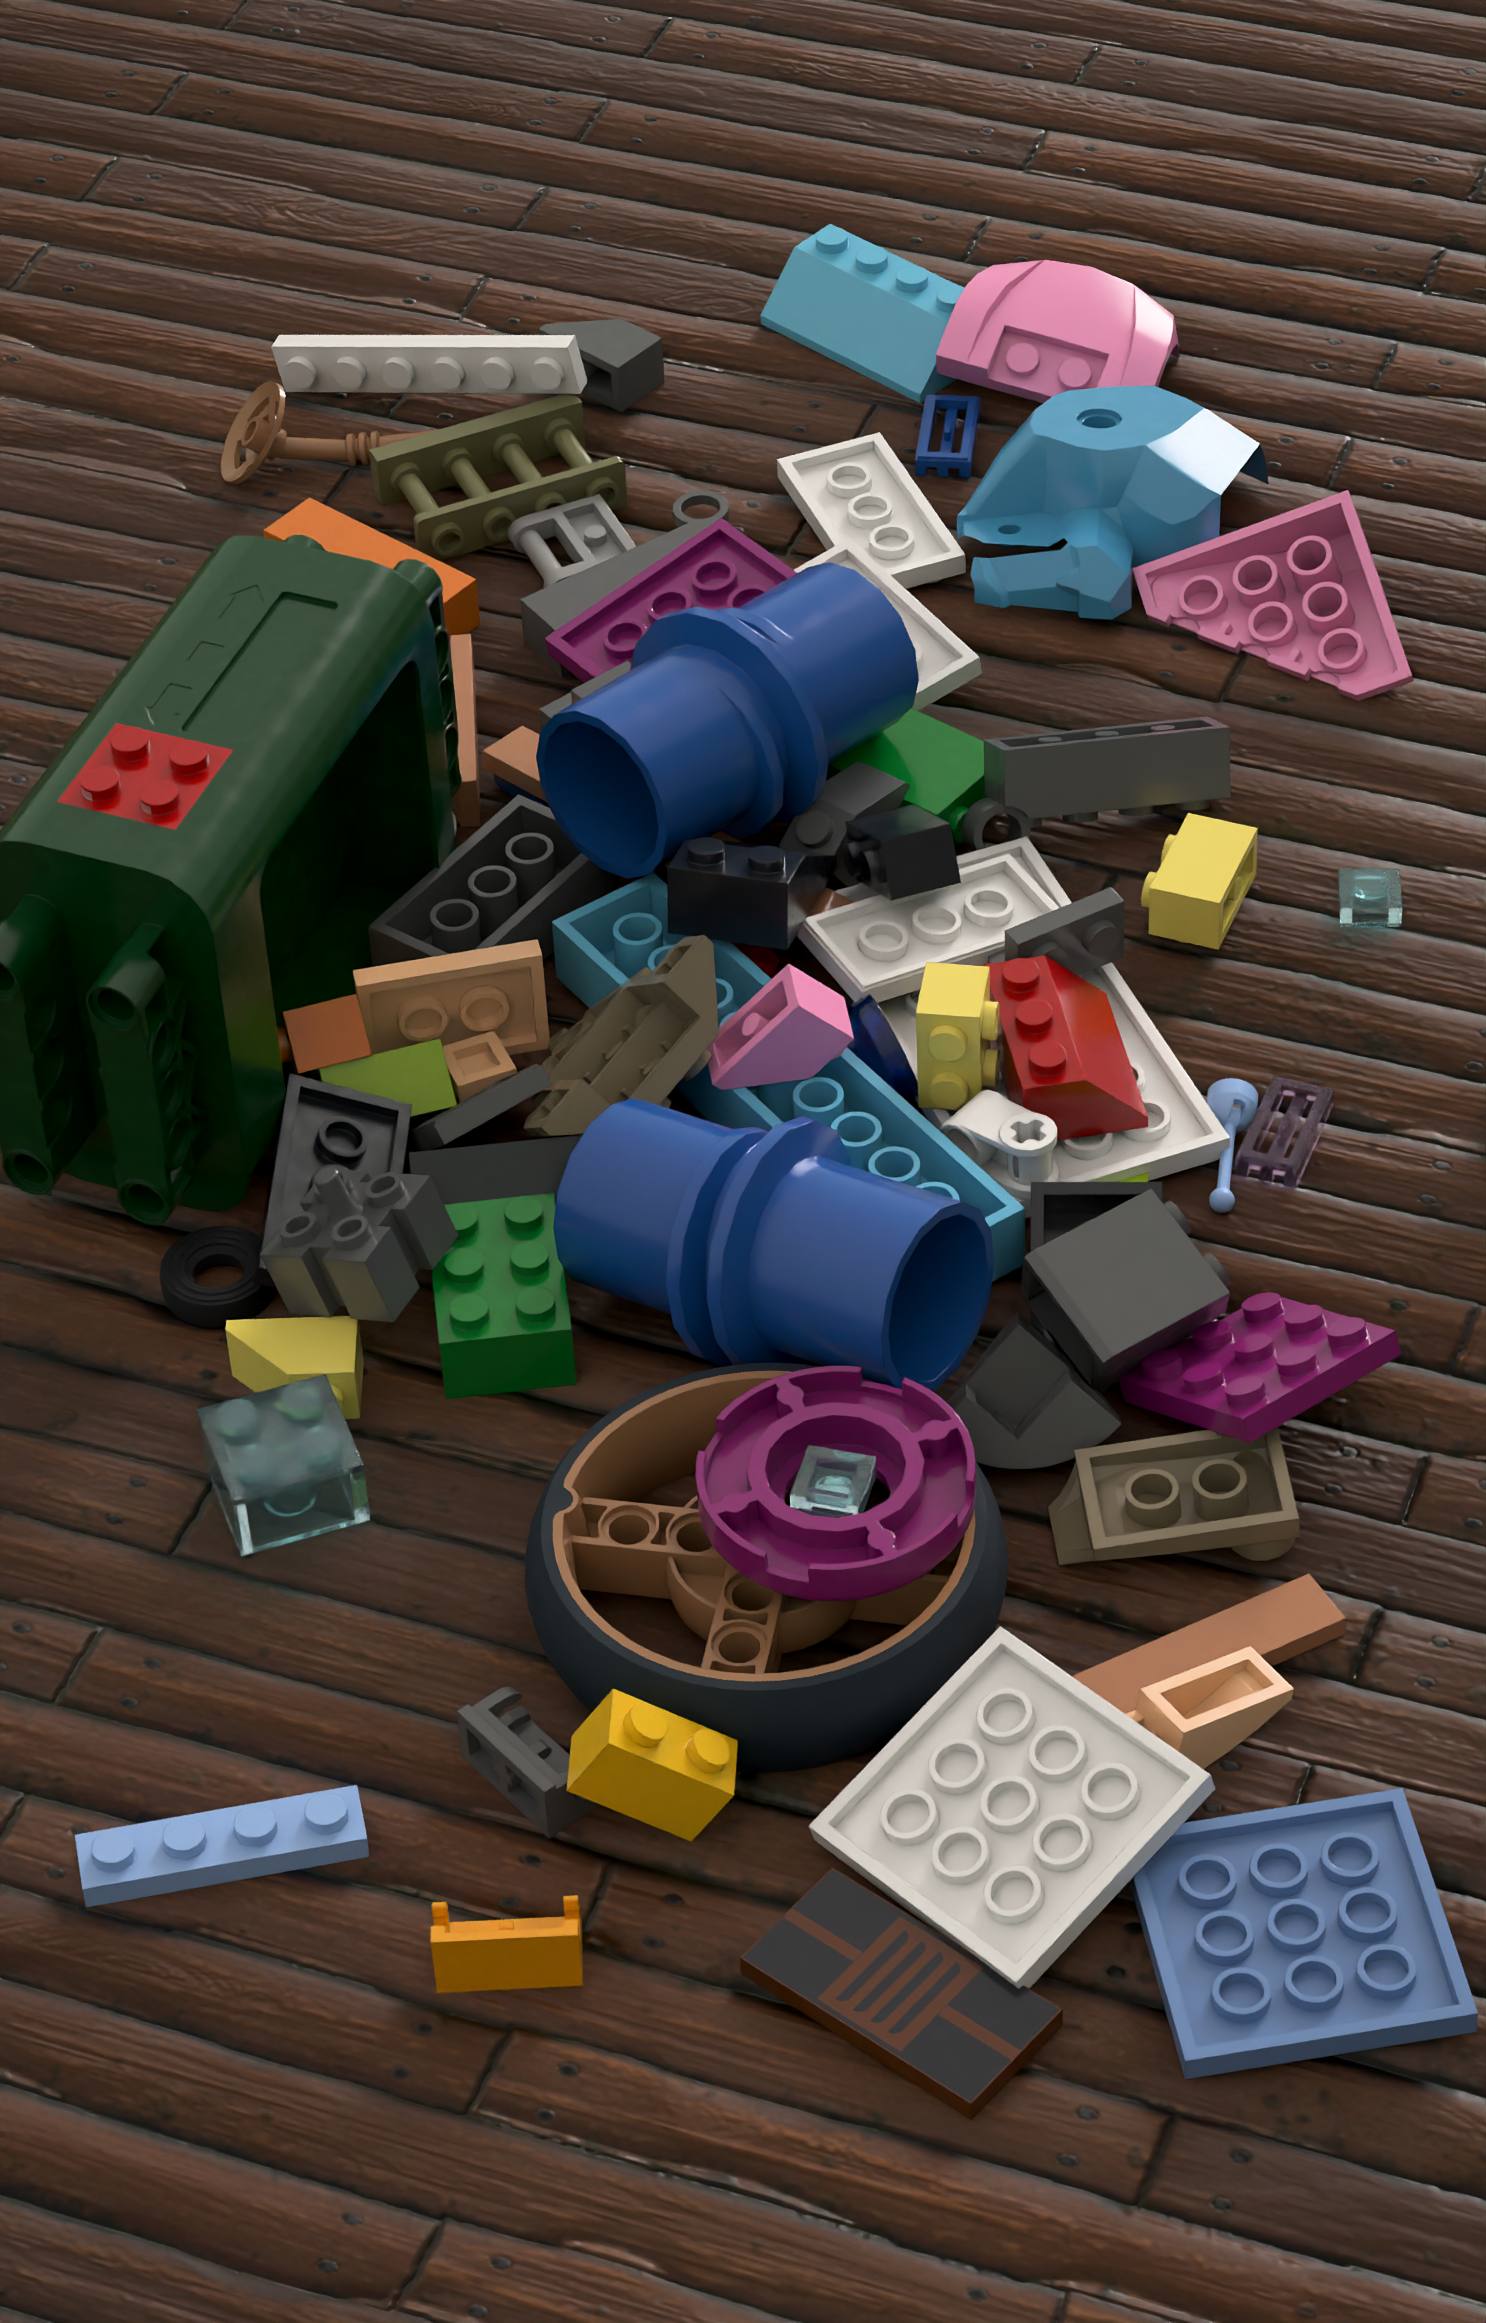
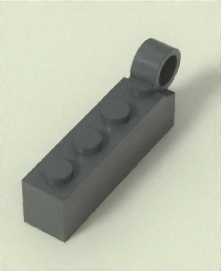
[962,716,1231,852]

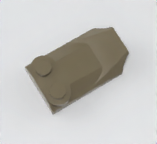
[1048,1427,1300,1566]

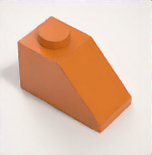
[277,994,372,1074]

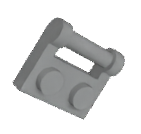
[508,494,636,588]

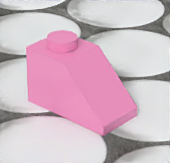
[707,964,854,1090]

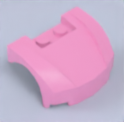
[936,260,1180,403]

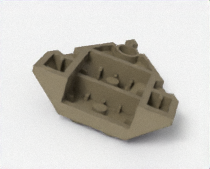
[524,935,719,1137]

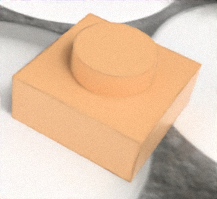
[442,1030,517,1103]

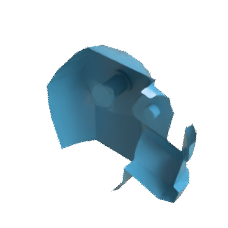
[956,386,1269,620]

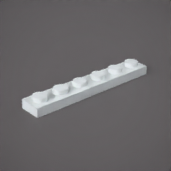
[271,335,587,394]

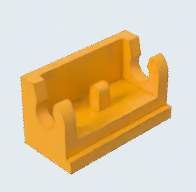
[430,1895,583,1993]

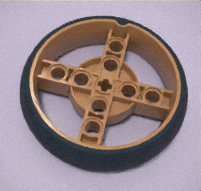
[525,1363,1008,1773]

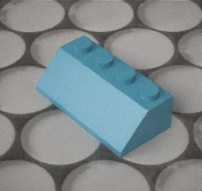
[760,224,965,404]

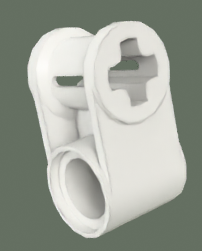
[938,1090,1060,1199]

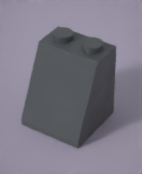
[1020,1189,1231,1395]

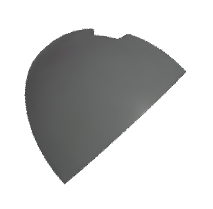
[947,1312,1122,1469]

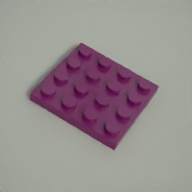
[544,518,797,683]

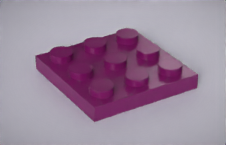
[1118,1292,1401,1443]

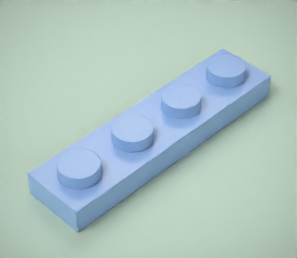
[75,1785,370,1907]

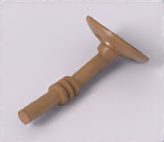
[220,381,439,484]

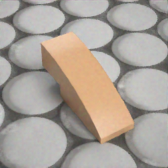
[1126,1646,1294,1769]

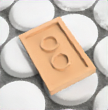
[353,939,550,1055]

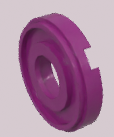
[695,1366,976,1601]

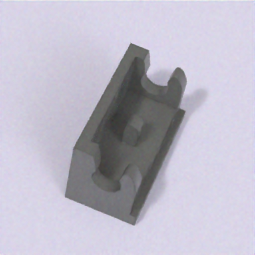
[457,1686,600,1838]

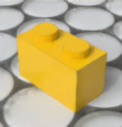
[566,1689,738,1842]

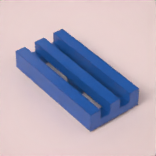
[915,395,980,478]

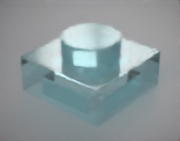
[1338,867,1402,927]
[790,1445,877,1518]

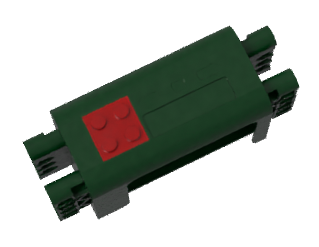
[0,535,462,1225]

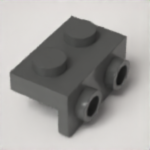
[988,887,1124,976]

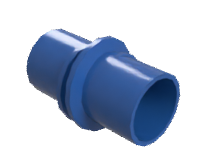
[536,562,919,878]
[553,1098,995,1391]

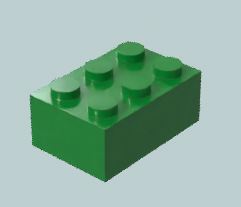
[431,1193,577,1399]

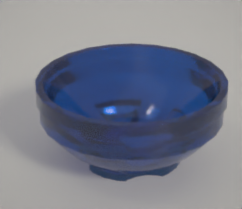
[847,993,918,1101]

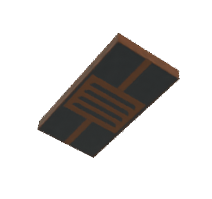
[740,1867,1063,2120]

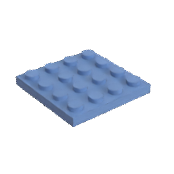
[1129,1788,1478,2079]

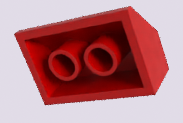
[983,955,1148,1141]

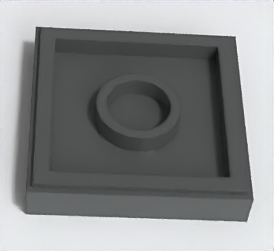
[407,1064,553,1152]

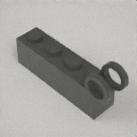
[520,490,729,678]

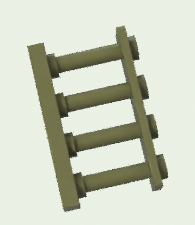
[369,394,627,561]

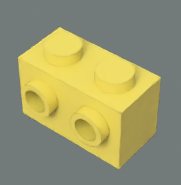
[1141,813,1258,950]
[916,962,1000,1111]

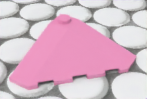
[1133,490,1414,701]

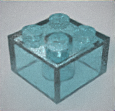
[197,1374,371,1556]

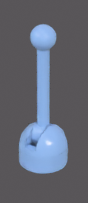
[1207,1078,1258,1213]

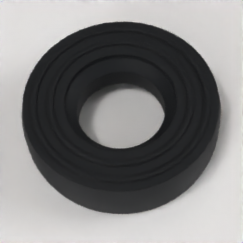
[160,1226,276,1328]

